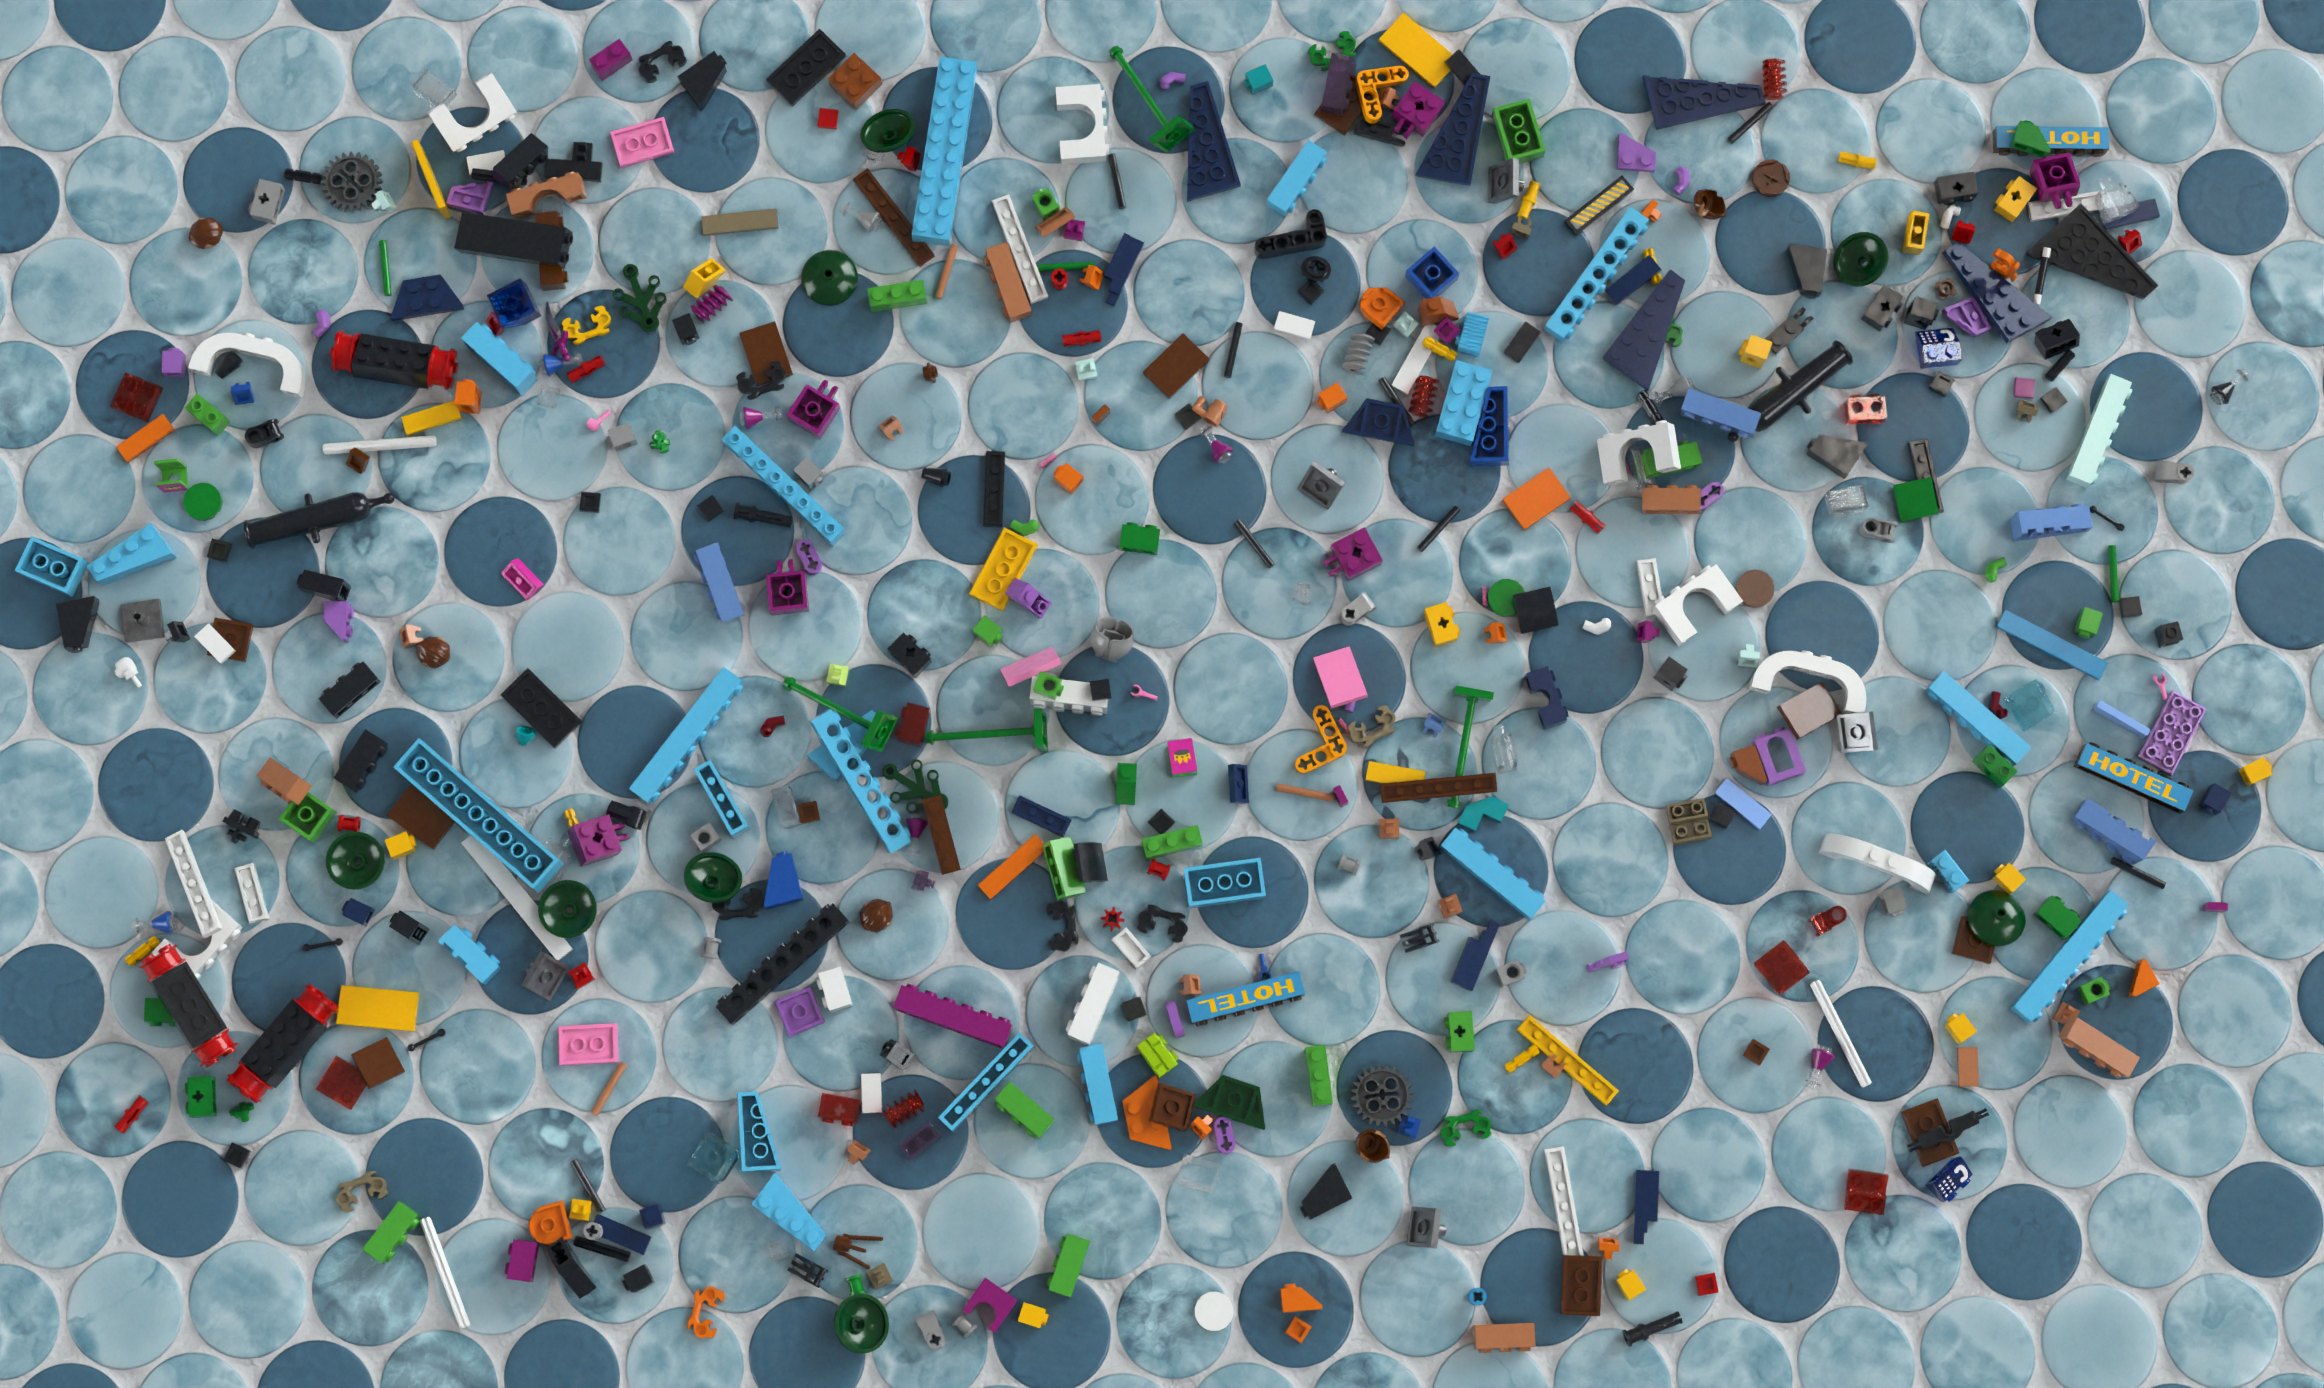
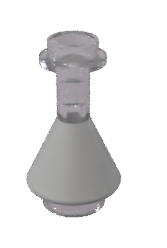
[840,202,883,233]
[1651,376,1695,406]

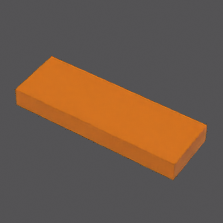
[116,414,175,463]

